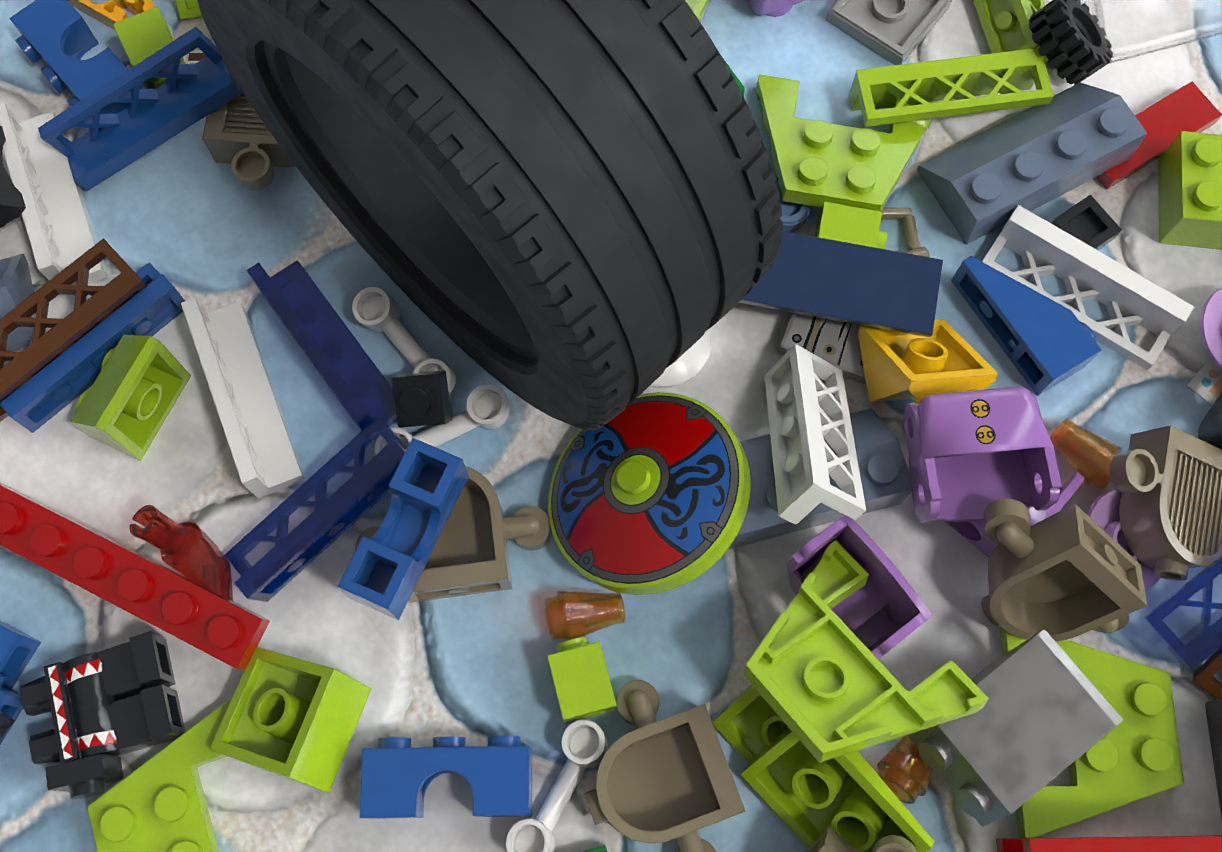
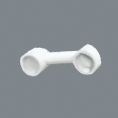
[352,287,456,394]
[375,384,510,470]
[506,720,608,852]

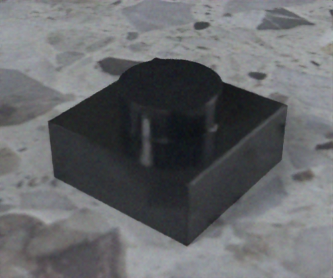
[1051,194,1122,250]
[391,371,453,428]
[45,754,124,799]

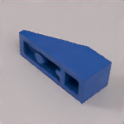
[951,256,1102,396]

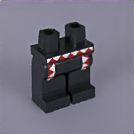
[19,631,186,766]

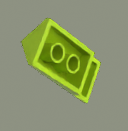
[712,684,935,852]

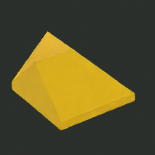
[858,319,998,403]

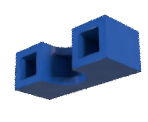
[9,0,142,114]
[337,438,469,620]
[359,736,532,819]

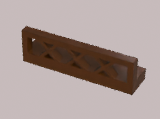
[0,238,147,422]

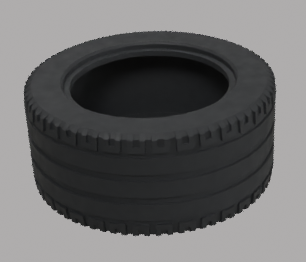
[197,0,783,431]

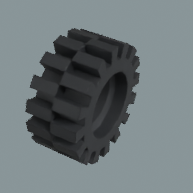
[1029,0,1113,85]

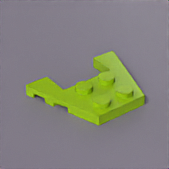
[756,74,933,212]
[743,540,989,763]
[999,626,1184,838]
[87,700,231,852]

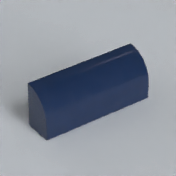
[738,231,943,337]

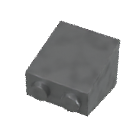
[908,629,1123,827]

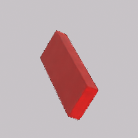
[1097,81,1222,189]

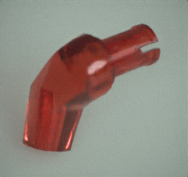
[129,505,233,601]

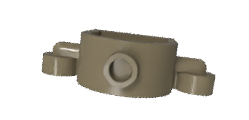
[202,91,295,191]
[1110,425,1222,581]
[355,466,552,603]
[981,499,1148,641]
[584,680,746,852]

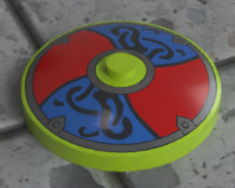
[548,392,751,595]

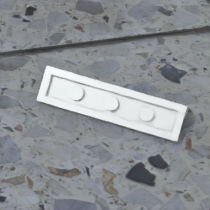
[0,102,109,285]
[982,205,1195,370]
[181,298,306,499]
[764,344,866,525]

